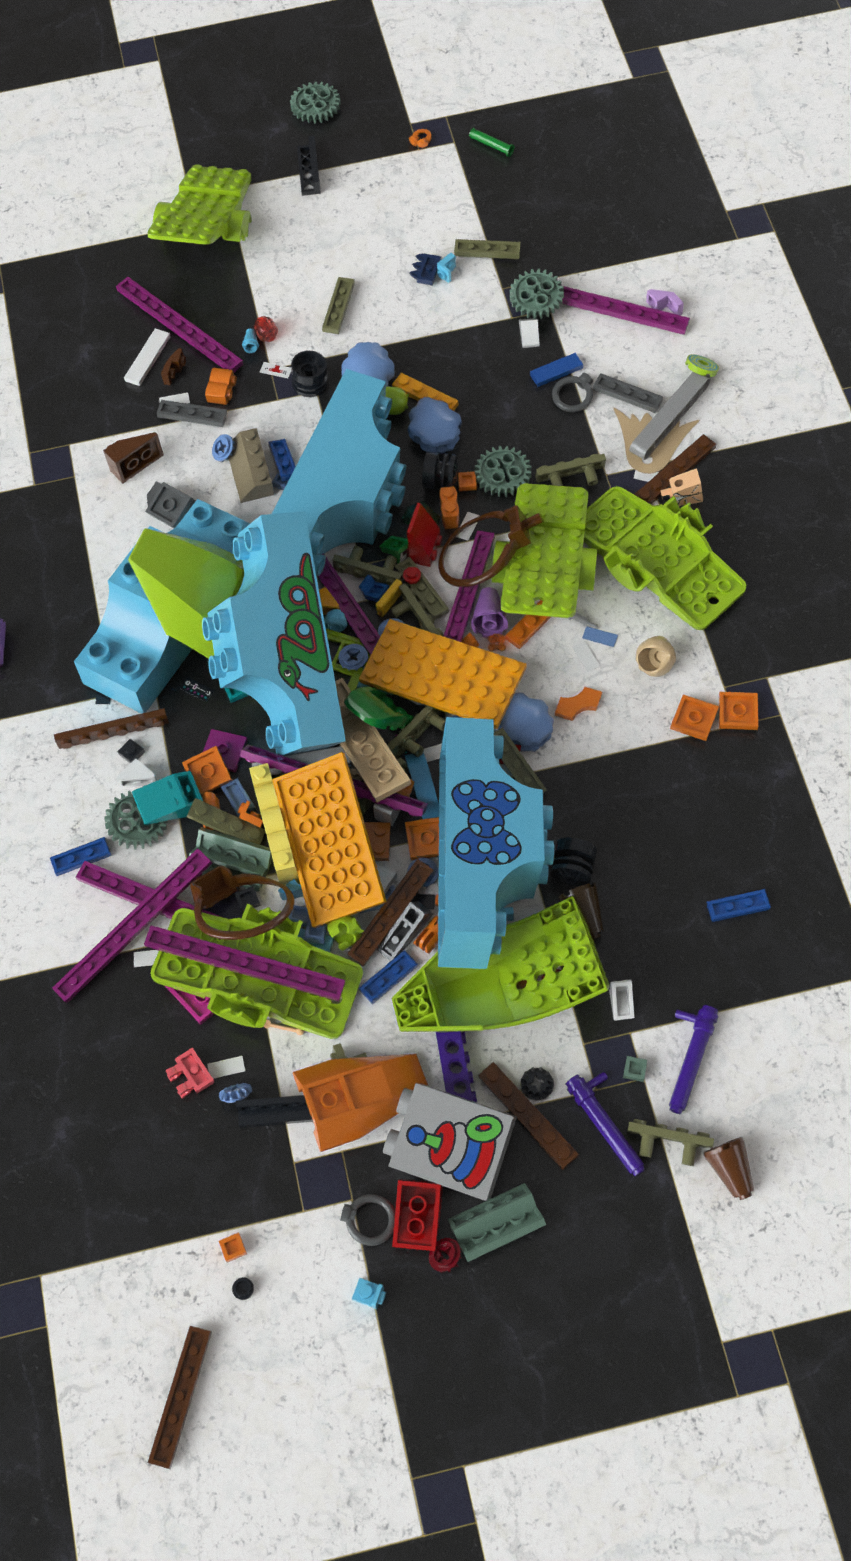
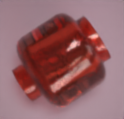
[253,316,278,342]

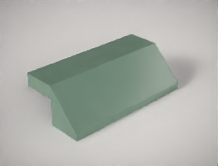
[189,827,272,892]
[448,1183,546,1262]

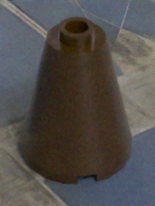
[558,883,603,940]

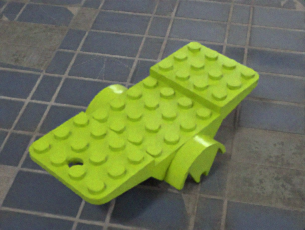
[147,165,252,244]
[491,483,597,618]
[584,486,746,630]
[151,904,363,1039]

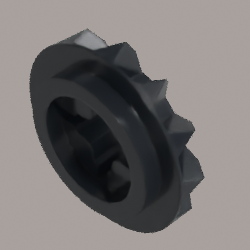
[520,1067,554,1100]

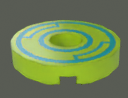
[685,354,719,377]

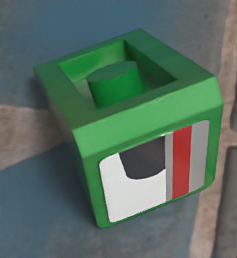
[379,536,409,564]

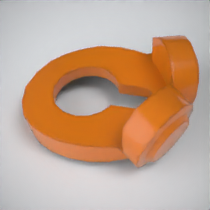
[409,129,431,148]

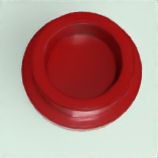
[403,567,421,584]

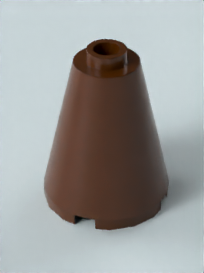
[703,1137,754,1200]

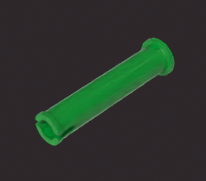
[469,128,514,157]

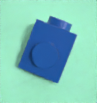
[359,575,389,602]

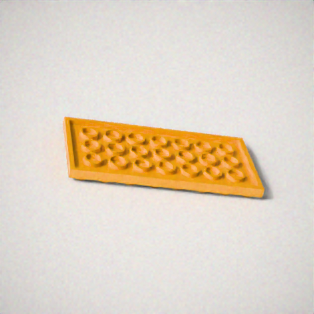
[359,619,527,729]
[272,752,387,928]

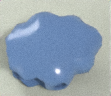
[342,342,394,386]
[408,397,462,453]
[498,692,554,752]

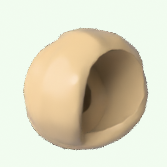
[635,636,676,677]

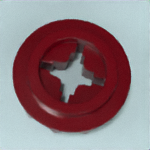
[429,1238,462,1273]

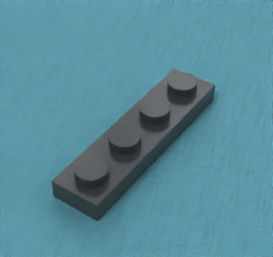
[593,373,663,413]
[157,400,227,427]

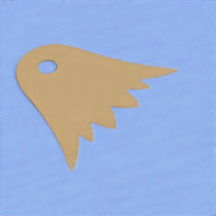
[613,407,700,474]

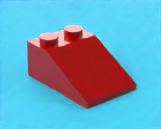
[407,503,443,567]
[392,1179,443,1251]

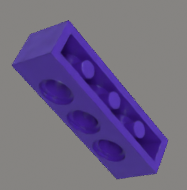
[436,1031,477,1102]

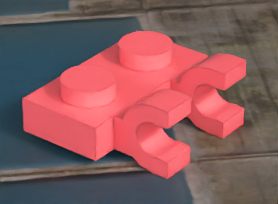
[166,1048,215,1099]

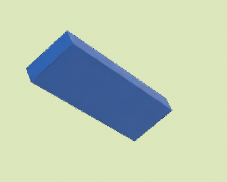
[530,353,583,387]
[268,439,296,481]
[50,837,112,876]
[707,889,771,922]
[359,950,418,1004]

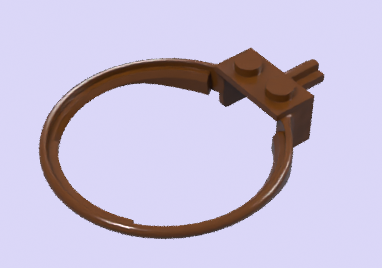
[438,505,544,587]
[190,865,295,940]

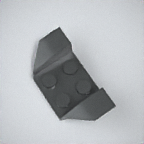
[145,481,196,528]

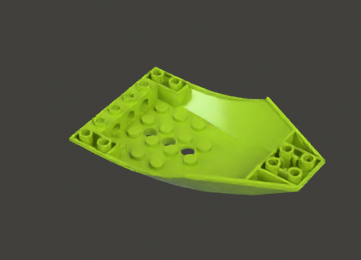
[128,528,244,659]
[391,896,610,1032]

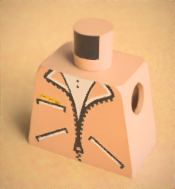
[660,469,703,506]

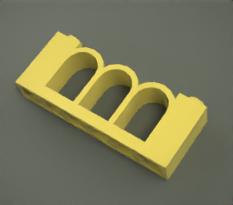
[249,763,300,885]

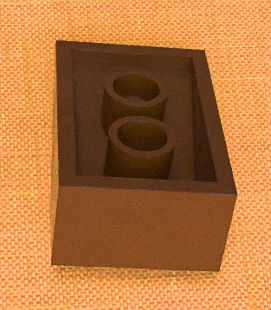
[103,432,164,484]

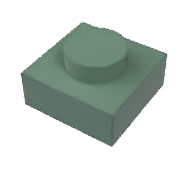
[623,1056,648,1082]

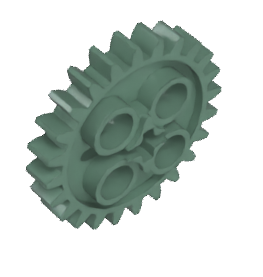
[290,81,341,124]
[510,269,564,319]
[475,446,531,497]
[104,790,168,850]

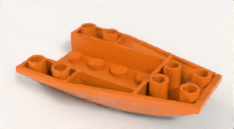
[293,1054,428,1152]

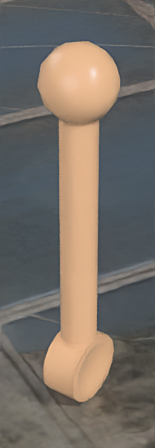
[264,1020,304,1035]

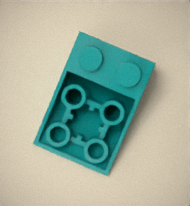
[132,771,203,825]

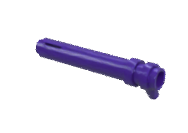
[669,1005,719,1114]
[565,1072,645,1176]

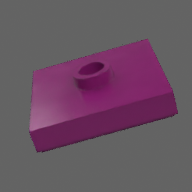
[203,729,248,773]

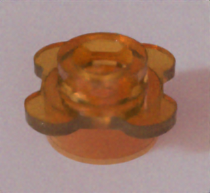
[488,634,506,652]

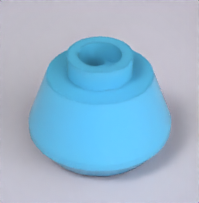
[324,609,347,632]

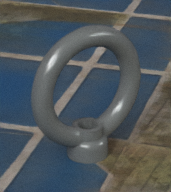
[552,373,593,412]
[340,1194,395,1246]

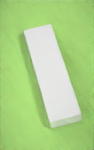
[124,329,171,386]

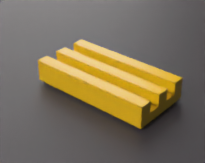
[376,579,402,617]

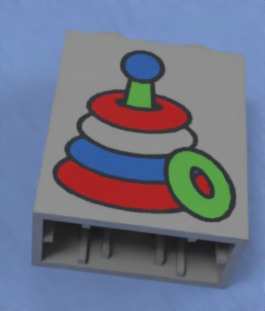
[383,1083,517,1201]

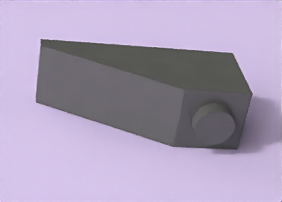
[377,902,434,961]

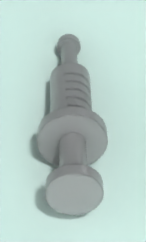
[568,613,598,629]

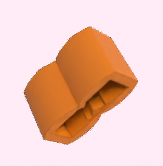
[205,368,236,405]
[440,486,460,529]

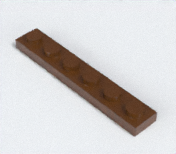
[634,434,716,504]
[54,708,169,749]
[347,859,434,967]
[478,1062,579,1170]
[147,1326,212,1470]

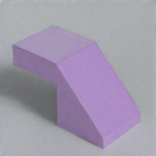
[646,289,684,315]

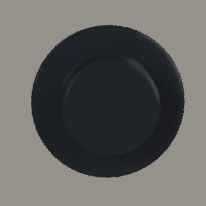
[232,1277,254,1300]

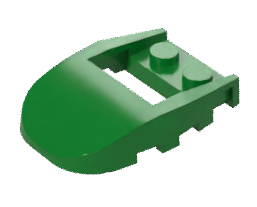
[344,686,414,730]

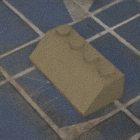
[229,428,275,503]

